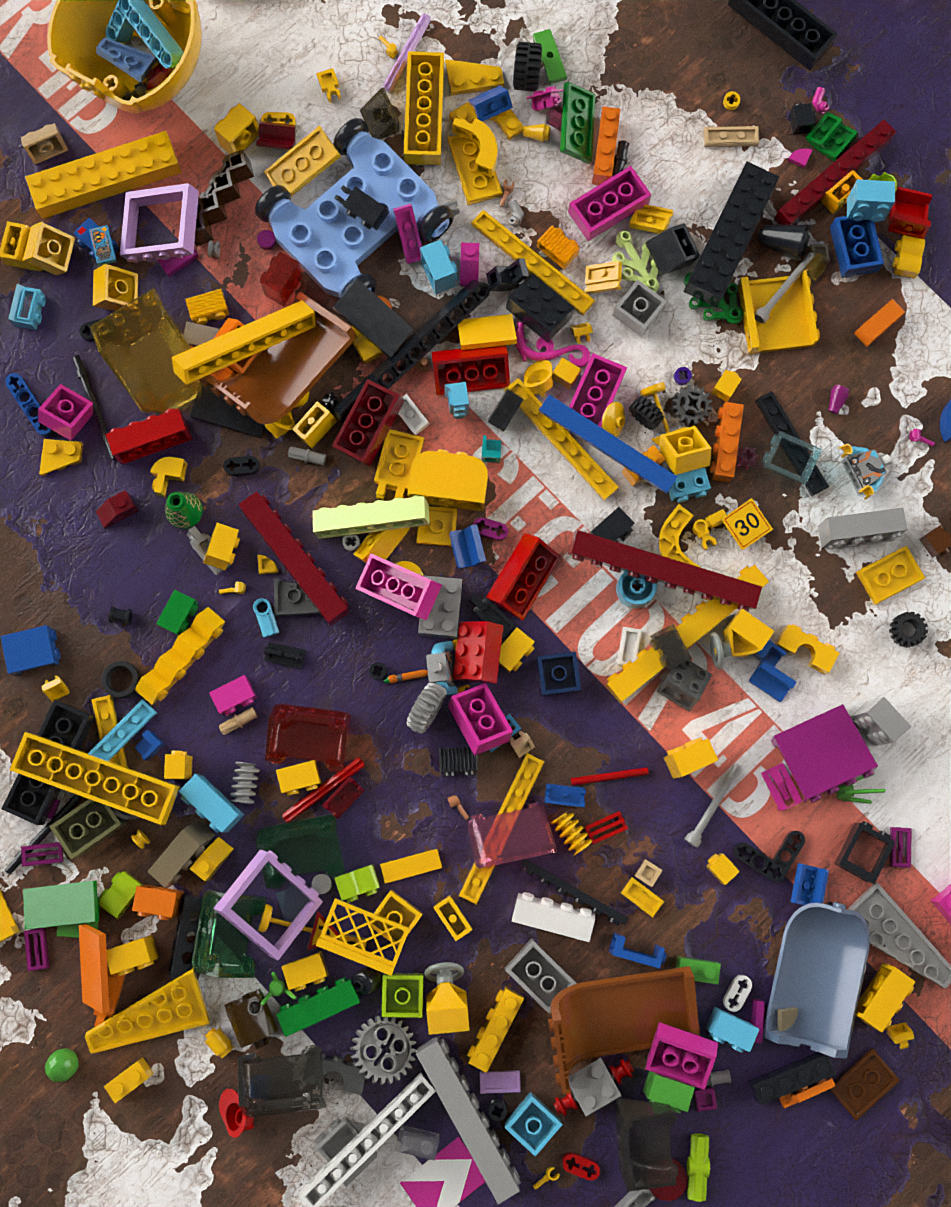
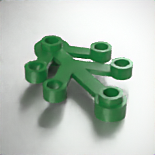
[684,272,744,324]

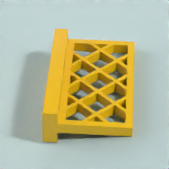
[316,898,410,976]

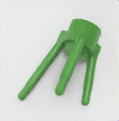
[836,776,886,804]
[261,972,296,1005]

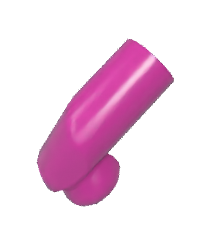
[812,87,829,114]

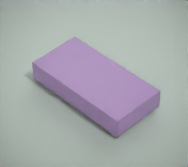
[480,1070,521,1094]

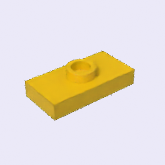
[620,877,664,918]

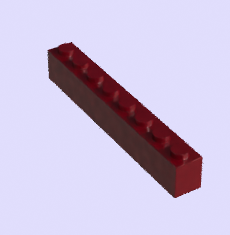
[774,119,896,225]
[238,491,349,627]

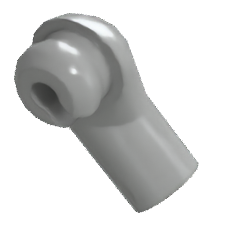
[508,200,524,227]

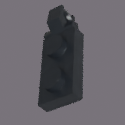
[469,594,516,641]

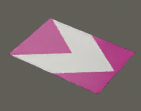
[400,1137,486,1207]

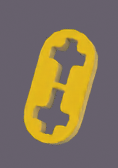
[261,112,296,125]

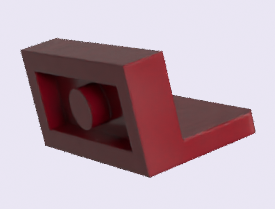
[256,121,296,149]

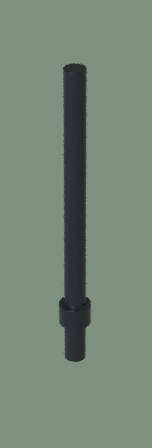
[72,355,116,460]
[5,794,83,875]

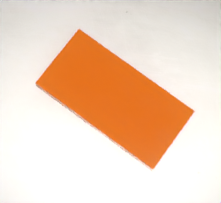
[79,924,109,1014]

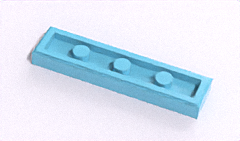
[88,699,157,761]

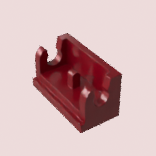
[322,776,365,819]

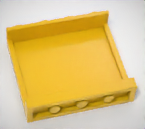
[737,270,820,354]

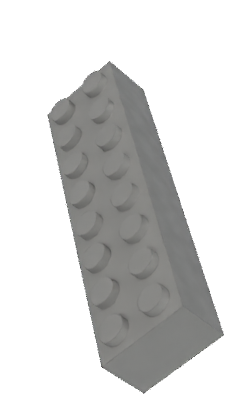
[416,1035,521,1204]

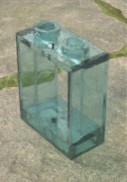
[762,431,822,486]

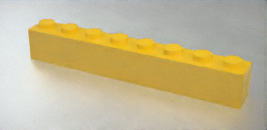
[172,300,316,385]

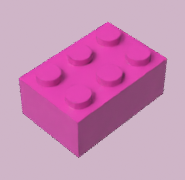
[448,683,513,756]
[645,1022,718,1090]

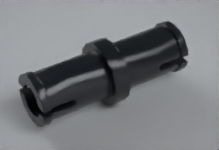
[612,140,630,177]

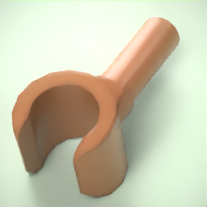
[499,179,514,207]
[447,795,469,820]

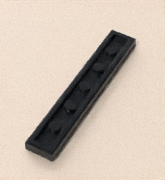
[755,391,829,497]

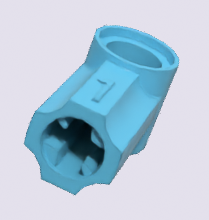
[253,598,280,638]

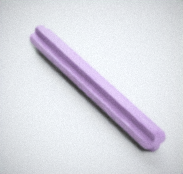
[383,13,431,92]

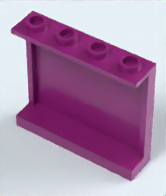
[771,704,878,803]

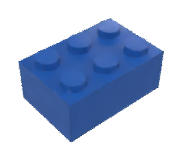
[830,216,884,278]

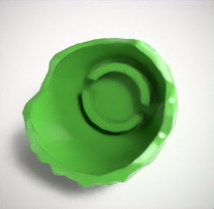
[45,1048,79,1083]

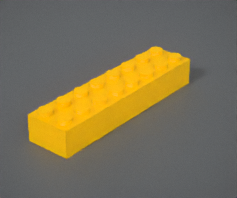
[25,131,182,219]
[10,732,180,825]

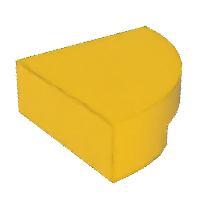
[257,555,279,575]

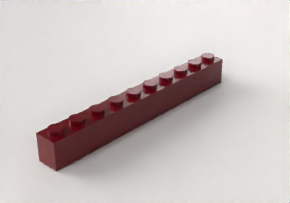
[568,530,762,612]

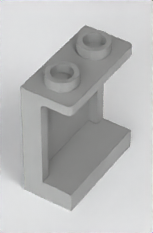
[313,1116,378,1187]

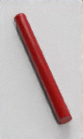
[570,767,649,786]

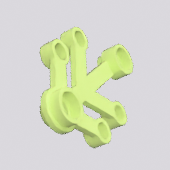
[612,231,659,293]

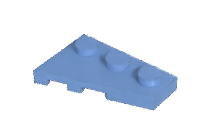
[96,37,156,82]

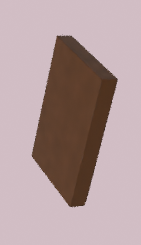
[829,1048,900,1121]

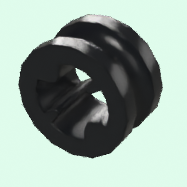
[369,662,387,680]

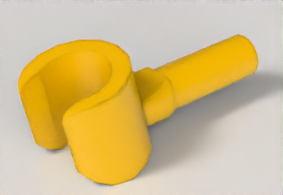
[379,36,398,58]
[219,582,246,594]
[533,1167,560,1190]

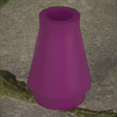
[828,385,849,414]

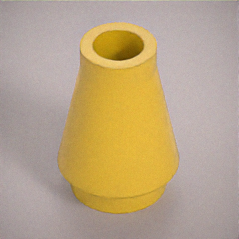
[523,123,551,142]

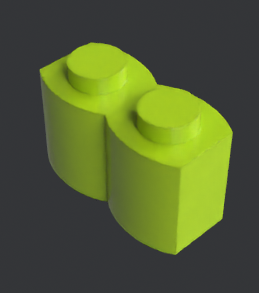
[334,864,380,903]
[98,871,144,918]

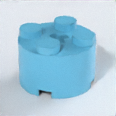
[616,572,657,608]

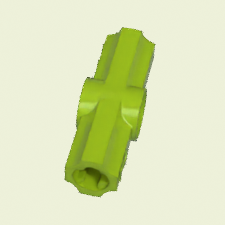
[687,1133,710,1202]

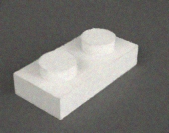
[398,394,430,435]

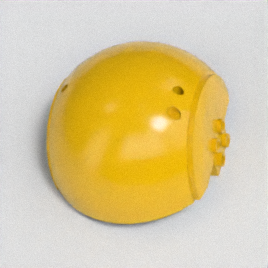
[47,0,202,114]

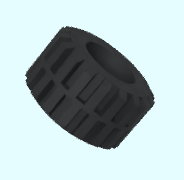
[513,41,542,92]

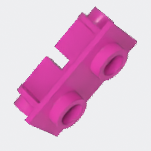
[526,86,564,111]

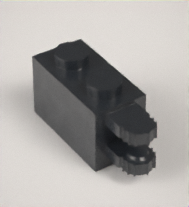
[334,185,389,231]

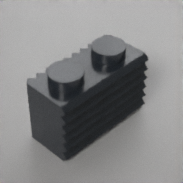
[439,747,479,776]

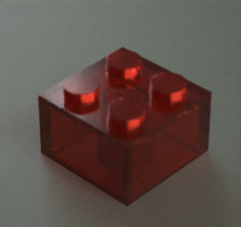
[260,251,303,306]

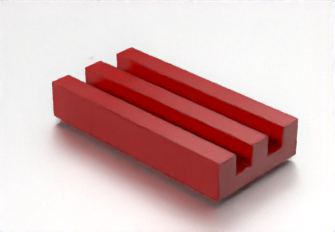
[584,811,628,845]

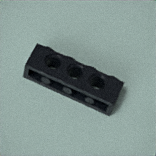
[167,894,211,978]

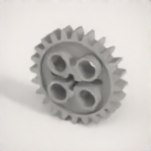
[351,1016,417,1085]

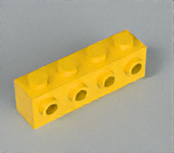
[467,986,524,1073]

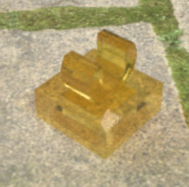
[805,253,827,281]

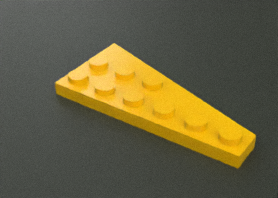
[85,968,210,1054]

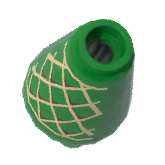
[165,492,204,530]

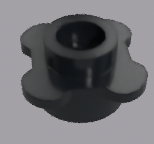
[322,392,338,413]

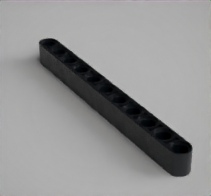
[333,280,490,424]

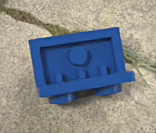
[791,863,829,905]

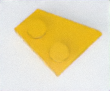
[39,439,83,476]

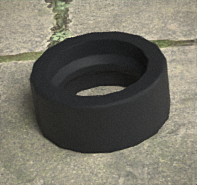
[102,661,141,699]

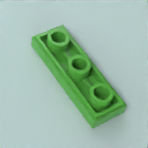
[533,29,567,84]

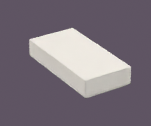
[617,627,642,666]

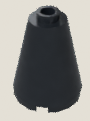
[758,224,811,262]

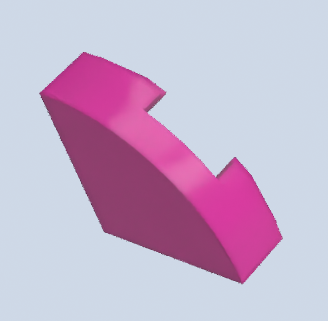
[788,148,812,168]

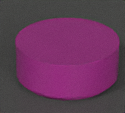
[257,230,276,250]

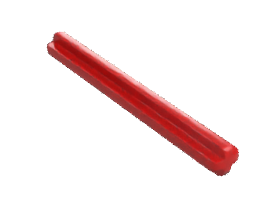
[282,757,365,823]

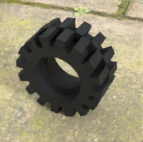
[628,396,664,430]
[889,611,928,648]

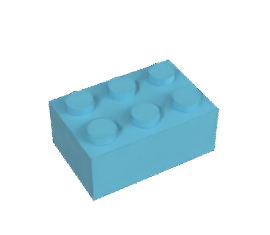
[179,774,244,833]

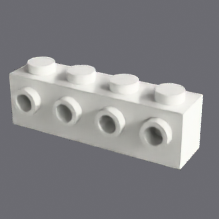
[512,892,595,942]

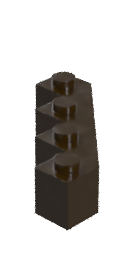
[194,149,254,246]

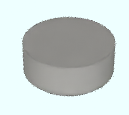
[312,874,332,894]

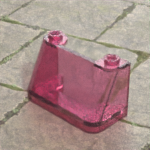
[467,802,557,868]

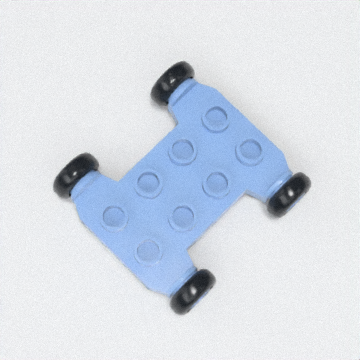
[255,118,454,298]

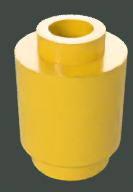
[204,1027,234,1059]

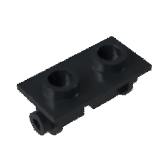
[264,642,306,669]

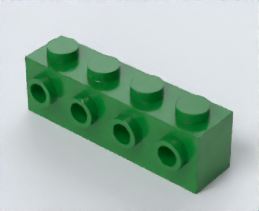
[276,977,361,1037]

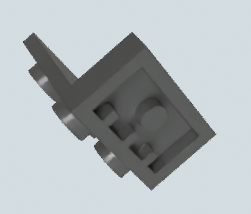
[657,658,712,712]

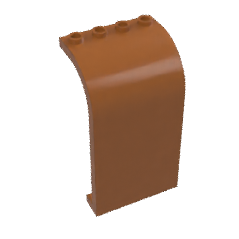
[198,292,358,424]
[548,966,700,1094]

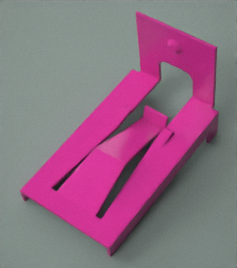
[761,763,804,811]

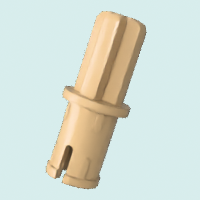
[219,707,258,735]

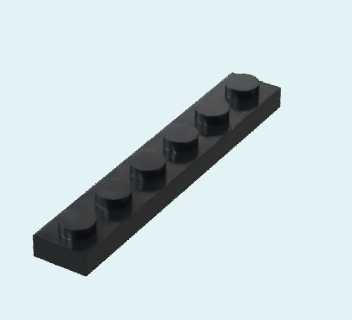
[520,858,628,926]

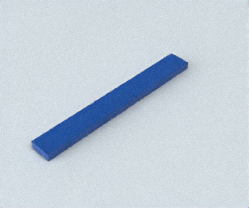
[539,394,677,494]

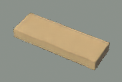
[703,126,759,147]

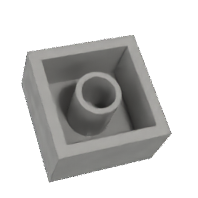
[613,279,667,337]

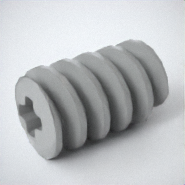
[230,762,260,804]

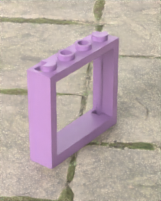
[120,183,199,263]
[214,850,323,961]

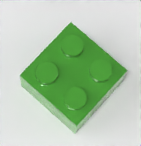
[643,1071,695,1113]

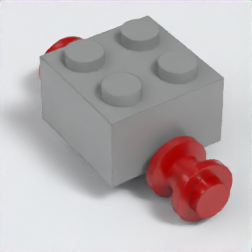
[553,1058,634,1117]

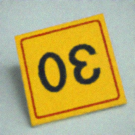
[721,498,773,550]

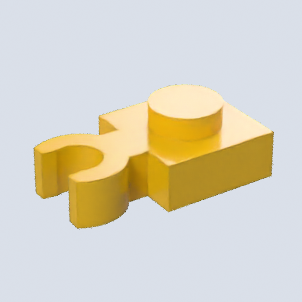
[316,68,341,103]

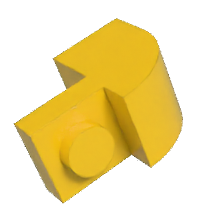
[150,457,187,497]

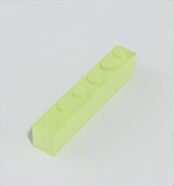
[313,495,430,539]

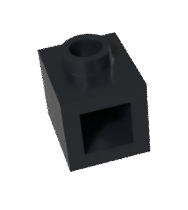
[789,103,816,135]

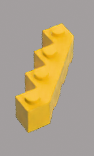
[135,607,225,705]

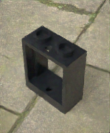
[834,821,895,884]

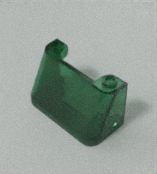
[256,815,345,889]
[192,890,267,978]

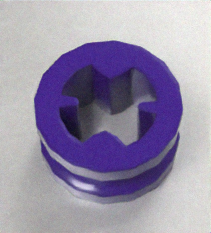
[674,367,692,385]

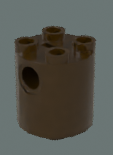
[224,989,278,1050]

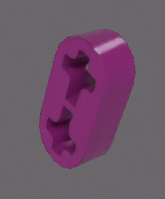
[473,517,508,541]

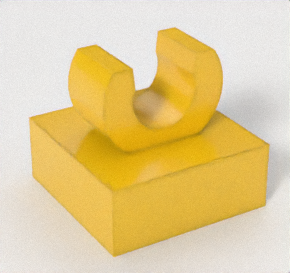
[570,322,593,344]
[42,675,70,702]
[887,1022,914,1049]

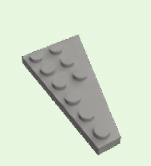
[848,883,951,988]

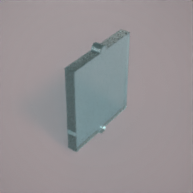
[276,881,317,923]

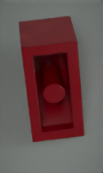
[96,490,139,528]

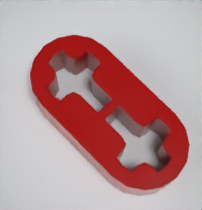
[562,1152,600,1181]

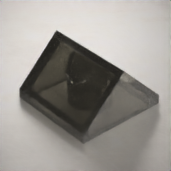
[360,87,400,140]

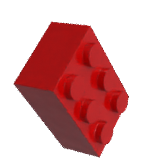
[453,621,503,683]

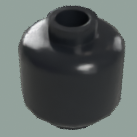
[353,966,382,996]

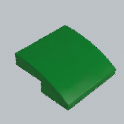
[806,112,858,162]

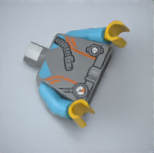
[839,444,891,500]
[426,639,470,696]

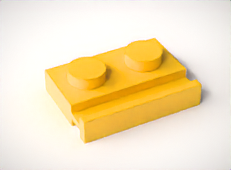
[629,205,674,234]
[585,261,622,294]

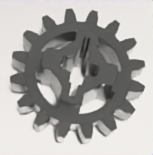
[671,385,713,426]

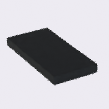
[332,278,413,358]
[189,383,266,439]

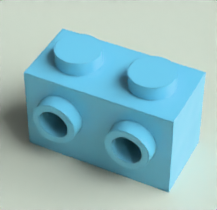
[669,467,711,503]

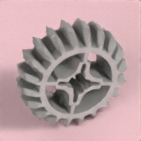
[407,682,447,734]

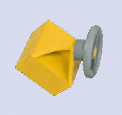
[710,609,774,670]
[424,962,470,1035]

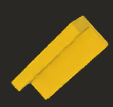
[353,527,410,563]

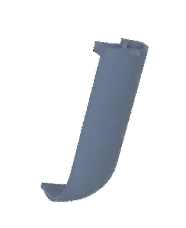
[763,902,870,1058]

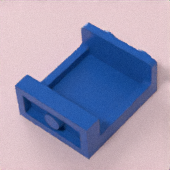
[0,625,61,676]
[608,932,667,969]

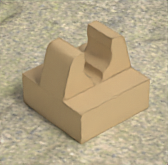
[510,731,535,758]
[635,859,662,887]

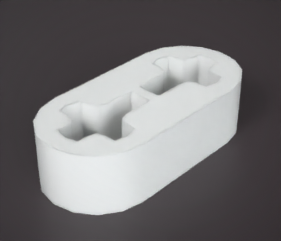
[723,975,752,1012]

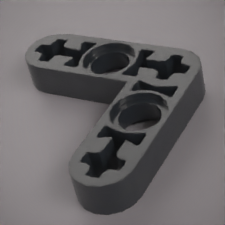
[732,831,805,882]

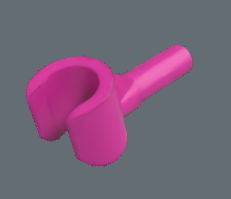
[909,428,935,447]

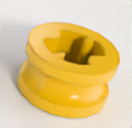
[723,91,740,110]
[131,829,150,849]

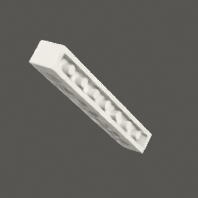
[299,1073,436,1207]

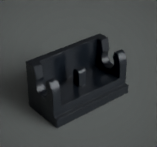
[488,387,524,432]

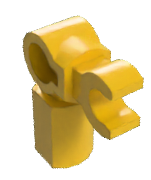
[692,509,727,550]

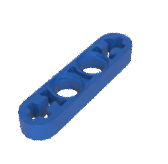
[5,373,54,437]

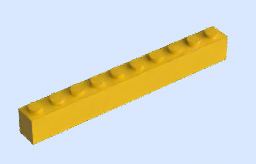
[605,564,769,703]

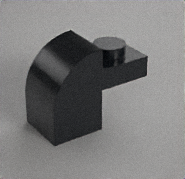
[486,258,529,291]

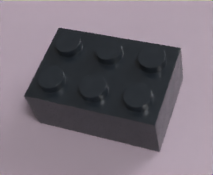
[506,274,574,343]

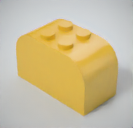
[408,449,488,512]

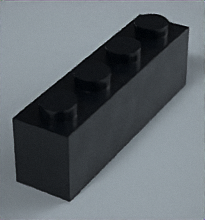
[748,1052,835,1105]

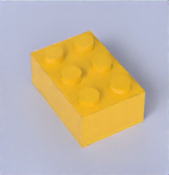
[663,737,718,779]
[856,963,915,1033]

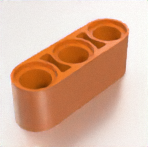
[854,299,906,347]

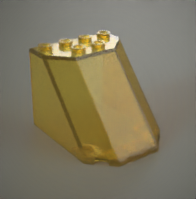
[90,288,202,415]

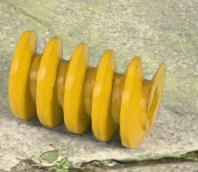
[551,812,592,856]

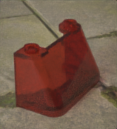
[265,704,351,772]

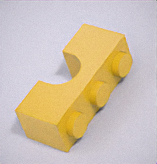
[775,624,840,675]

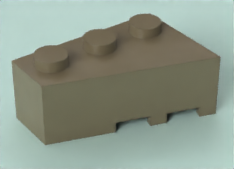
[148,819,215,888]

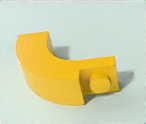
[452,118,498,178]

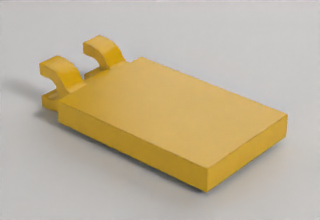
[374,429,424,500]

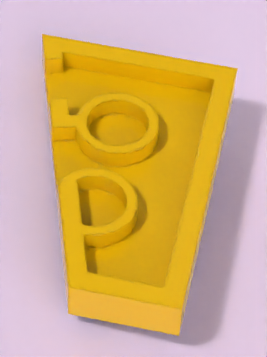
[445,59,504,96]

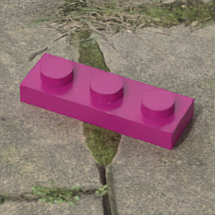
[393,204,422,264]

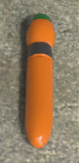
[383,670,428,683]

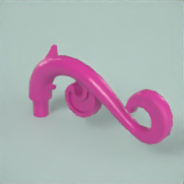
[515,322,590,367]

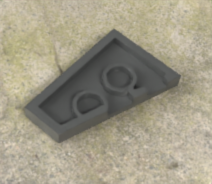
[274,578,320,617]

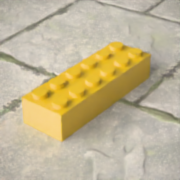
[404,51,444,165]

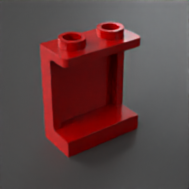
[888,187,933,239]

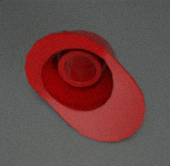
[219,1089,254,1138]

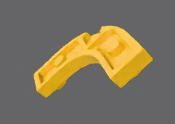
[449,102,524,140]
[658,504,701,568]

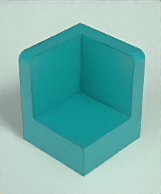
[481,435,501,463]

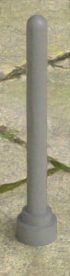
[754,252,815,324]
[684,764,741,848]

